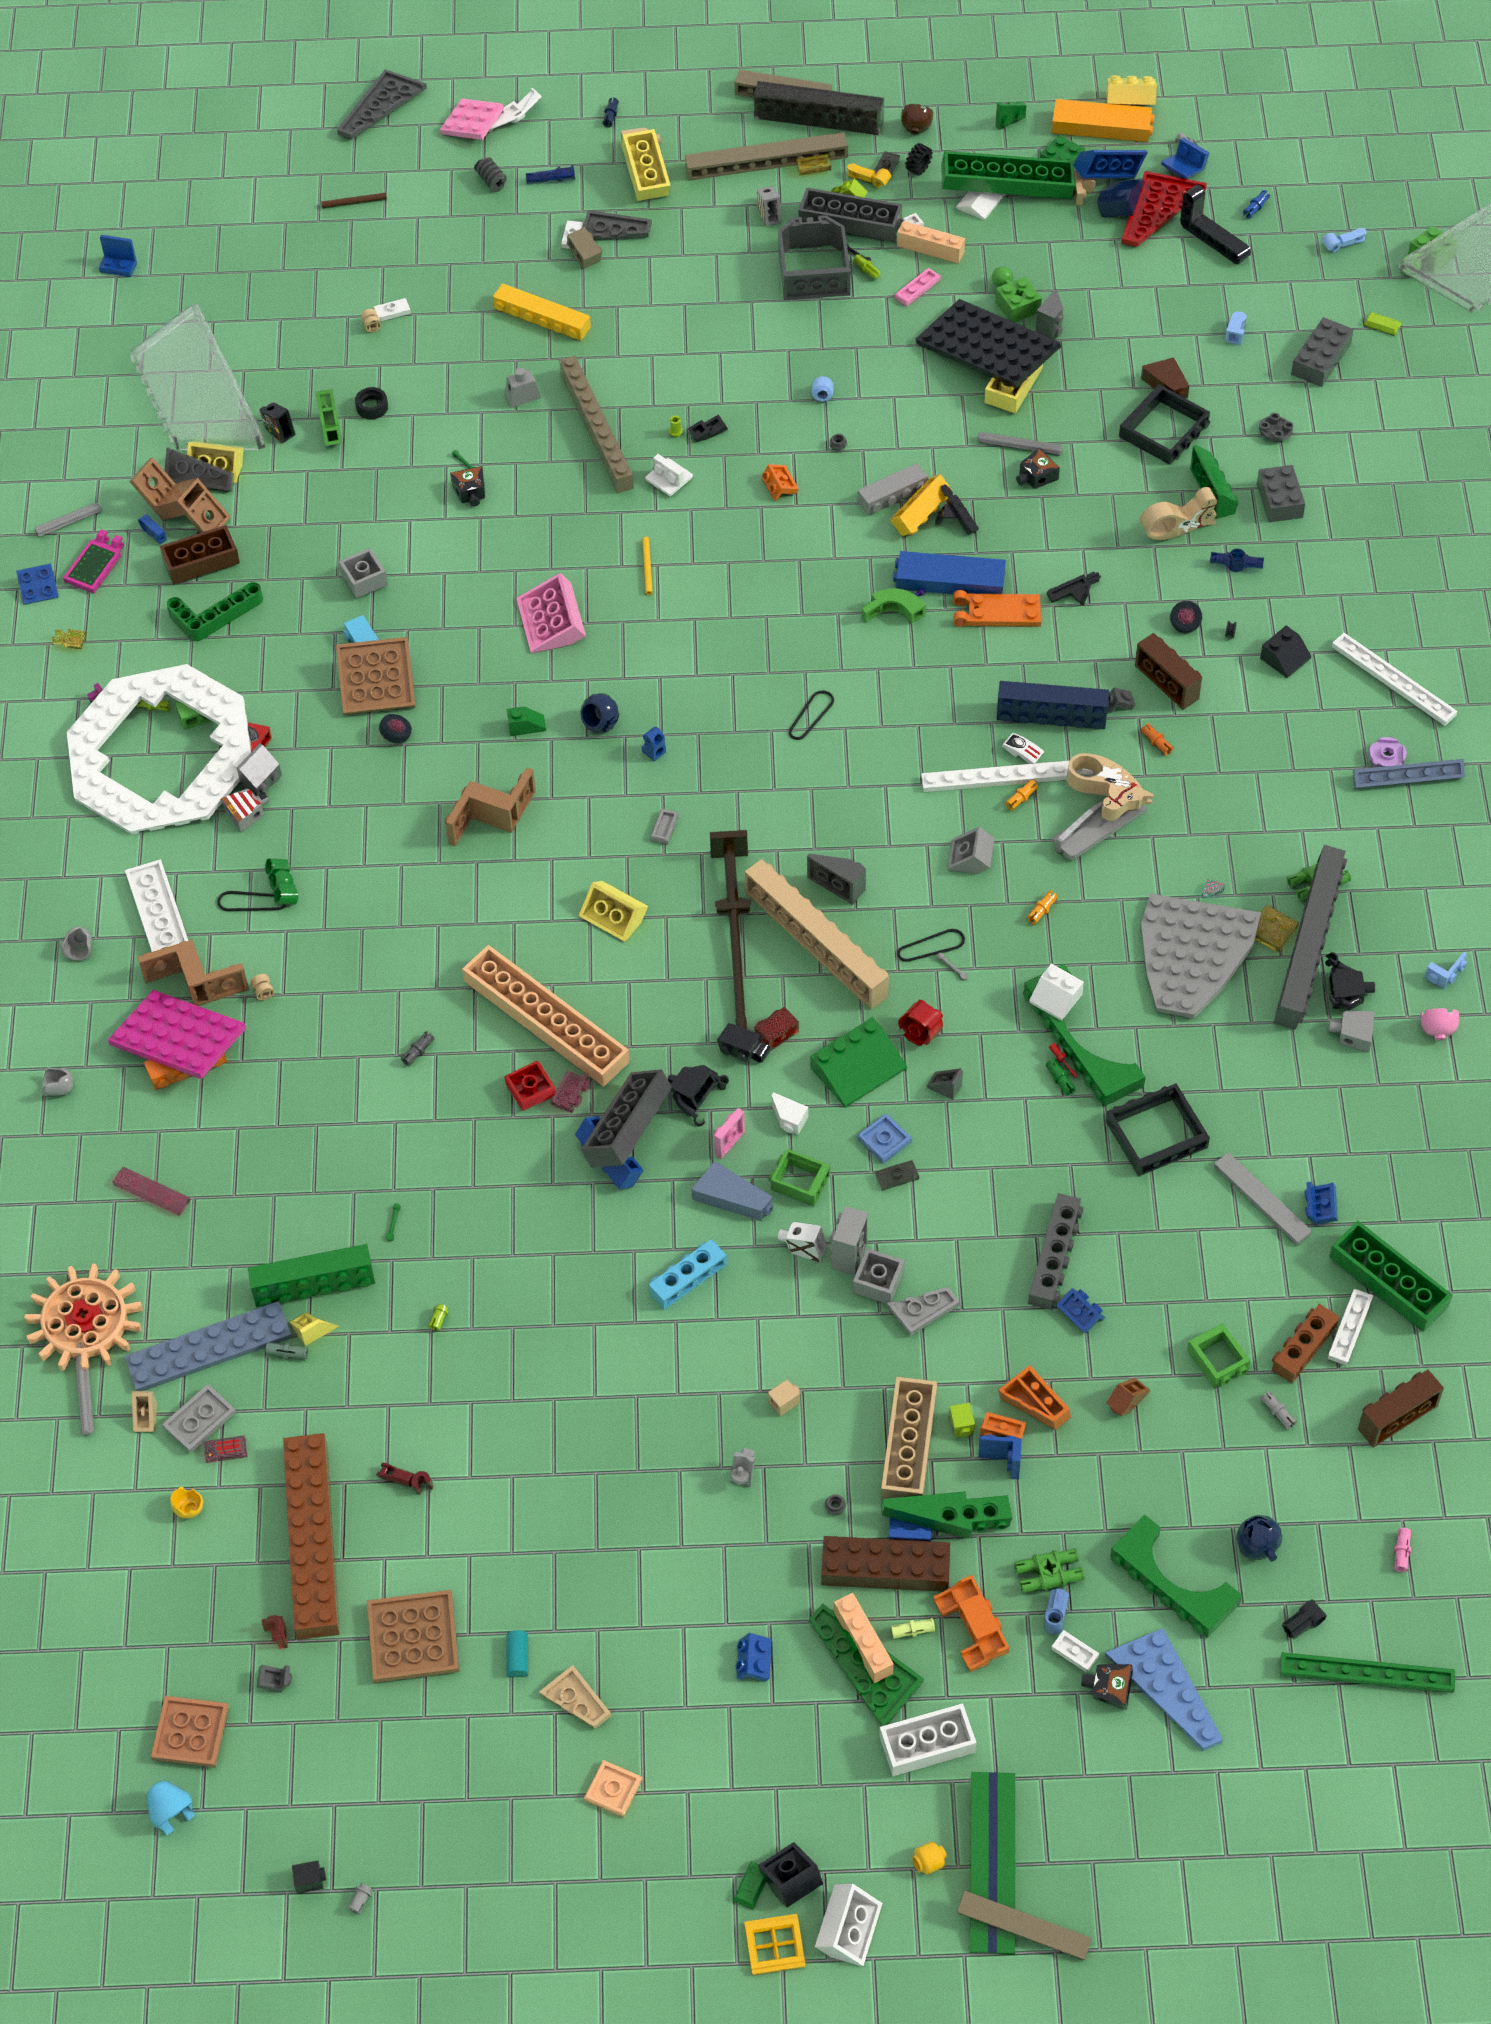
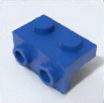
[1304,1182,1338,1225]
[736,1633,772,1682]

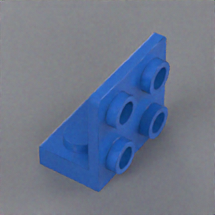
[1161,138,1209,179]
[99,235,137,277]
[978,1434,1022,1479]
[889,1518,931,1541]

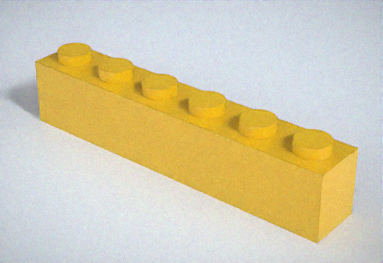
[493,283,591,341]

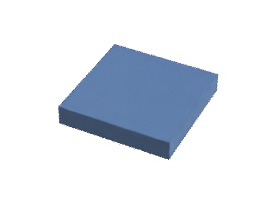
[857,1113,912,1164]

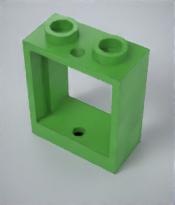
[769,1149,830,1206]
[1187,1323,1250,1388]

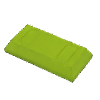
[1364,312,1401,335]

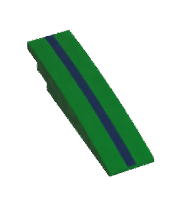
[970,1772,1015,1955]

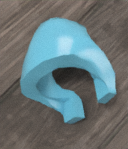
[146,1780,195,1835]

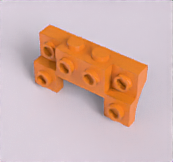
[933,1575,1009,1672]

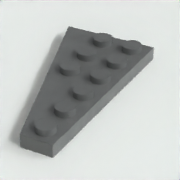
[337,69,427,139]

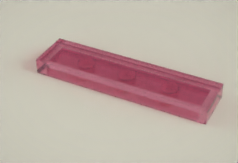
[112,1167,190,1216]

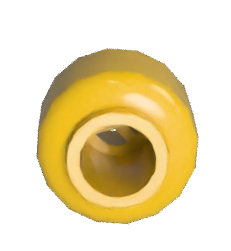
[912,1841,947,1875]

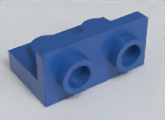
[1056,1288,1105,1333]

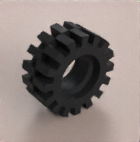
[905,143,933,176]

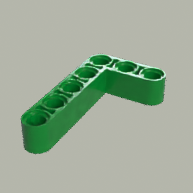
[167,582,263,641]

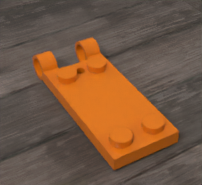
[953,590,1041,627]

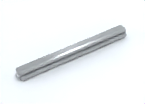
[978,432,1063,455]
[75,1342,94,1436]

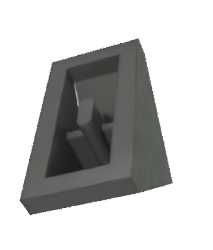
[927,1068,963,1100]

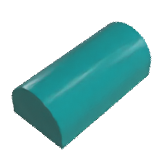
[506,1630,528,1677]

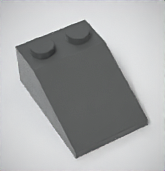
[807,854,866,905]

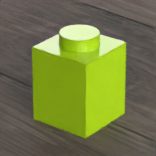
[949,1402,975,1437]

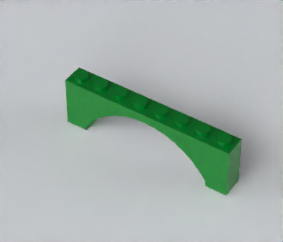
[1023,964,1146,1107]

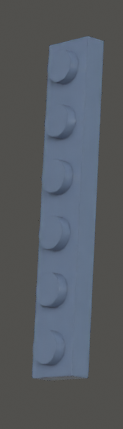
[1353,759,1465,788]

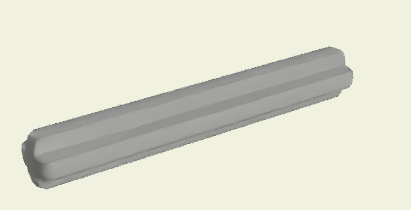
[35,502,101,537]

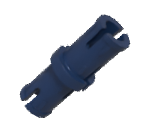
[602,97,619,127]

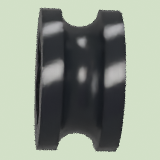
[1225,621,1237,638]

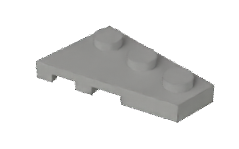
[887,1287,960,1336]

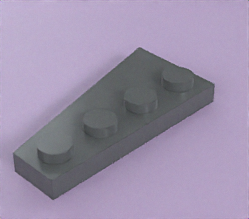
[164,447,234,491]

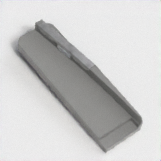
[1053,800,1147,860]

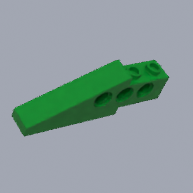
[881,1491,1012,1539]

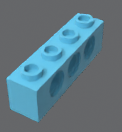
[649,1239,727,1310]

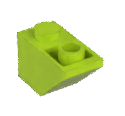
[830,178,867,198]

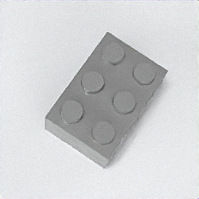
[830,1206,868,1275]

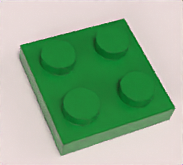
[1040,135,1085,163]

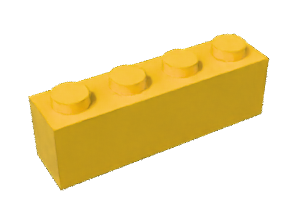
[890,474,952,536]

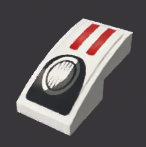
[1002,733,1045,764]

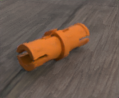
[1141,723,1173,756]

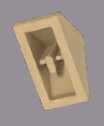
[132,1391,157,1432]

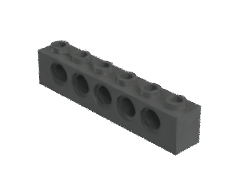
[1028,1193,1084,1310]

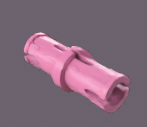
[1394,1528,1412,1572]

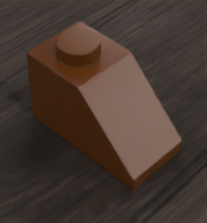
[1106,1378,1150,1416]

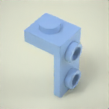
[1425,952,1467,989]

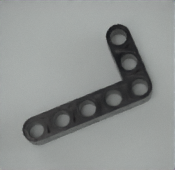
[1180,185,1251,264]

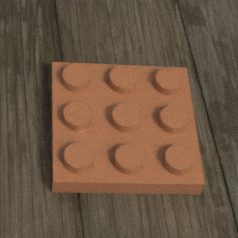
[151,1696,229,1768]

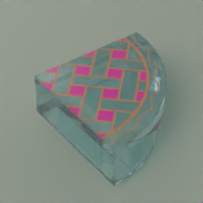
[1202,879,1226,898]

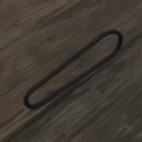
[789,690,834,740]
[217,891,286,911]
[897,929,965,962]

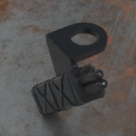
[935,484,979,535]
[1046,572,1101,605]

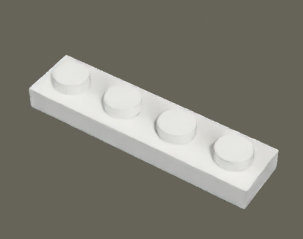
[1327,1289,1373,1366]

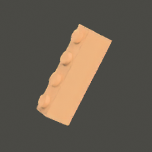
[897,221,965,264]

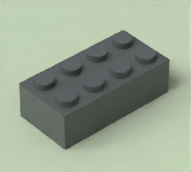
[1291,317,1354,387]

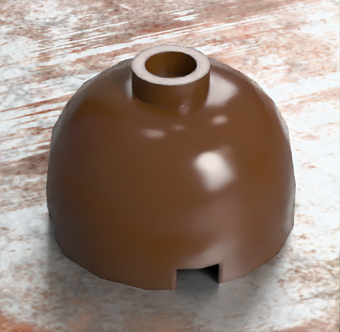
[901,104,934,134]

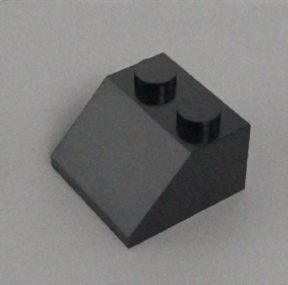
[1260,625,1311,678]
[758,1842,823,1908]

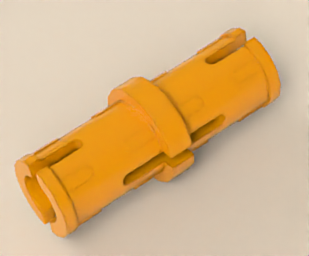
[1005,780,1038,811]
[1027,891,1058,925]

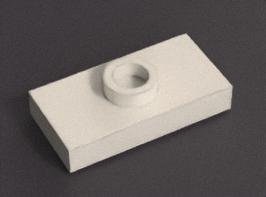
[561,221,584,249]
[374,298,411,322]

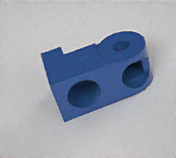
[642,726,666,761]

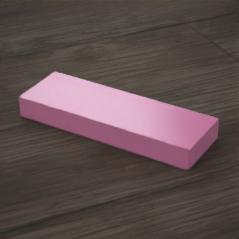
[895,268,941,307]

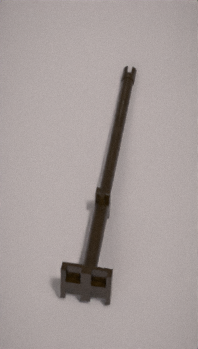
[710,830,751,1029]

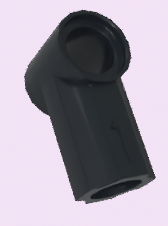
[1282,1599,1327,1639]

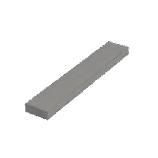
[1214,1152,1312,1246]

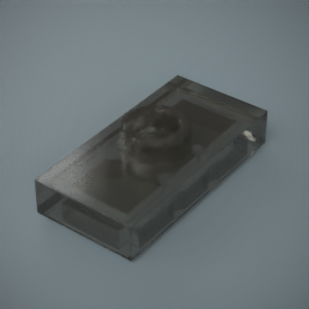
[874,151,900,175]
[875,1160,919,1191]

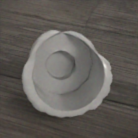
[60,926,92,961]
[42,1067,73,1096]

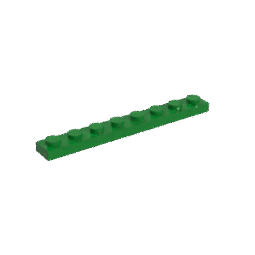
[1280,1652,1455,1693]

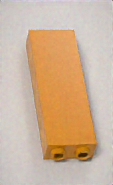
[1052,99,1155,142]

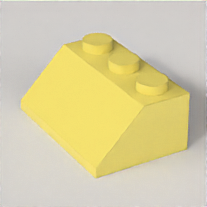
[187,441,244,483]
[578,881,648,942]

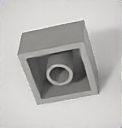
[339,548,388,598]
[853,1248,905,1304]

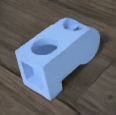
[1225,311,1247,345]

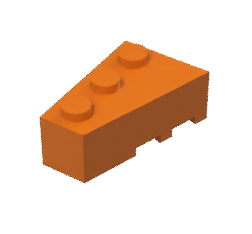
[998,1365,1071,1430]

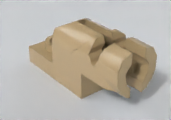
[1073,170,1096,206]

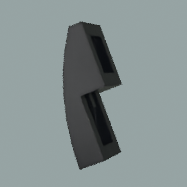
[688,414,728,442]

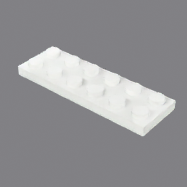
[125,859,188,952]

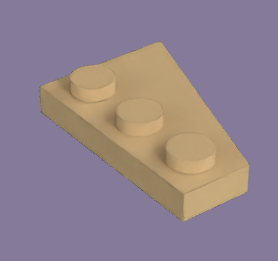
[539,1665,612,1729]

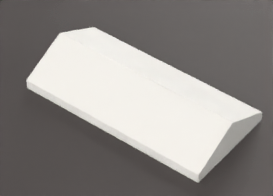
[956,191,1005,221]

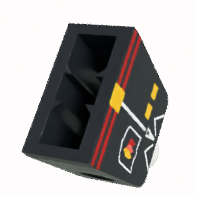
[259,402,296,444]

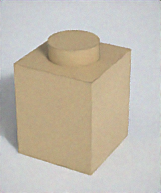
[768,1379,801,1416]

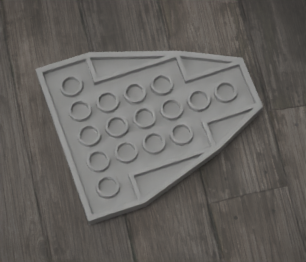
[1141,894,1261,1019]

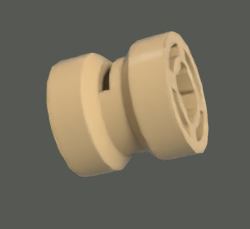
[361,309,381,332]
[250,974,275,1001]

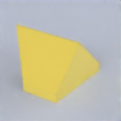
[289,1312,339,1346]

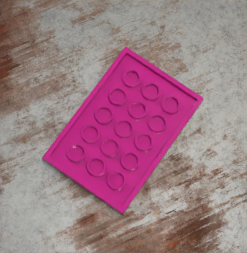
[108,990,246,1079]

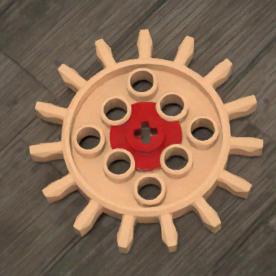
[24,1264,143,1371]

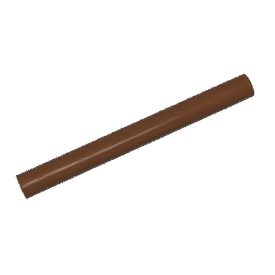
[321,192,387,208]

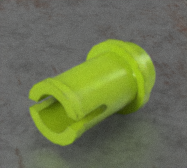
[669,415,683,437]
[428,1304,449,1331]

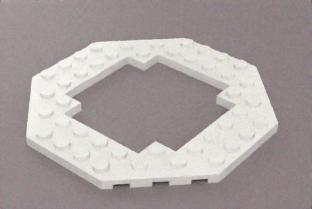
[67,664,251,835]

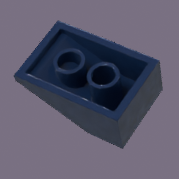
[1097,179,1144,217]

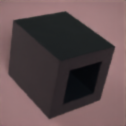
[292,1860,327,1894]

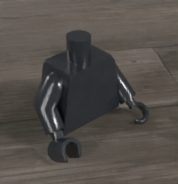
[1325,952,1375,1011]
[668,1065,729,1126]

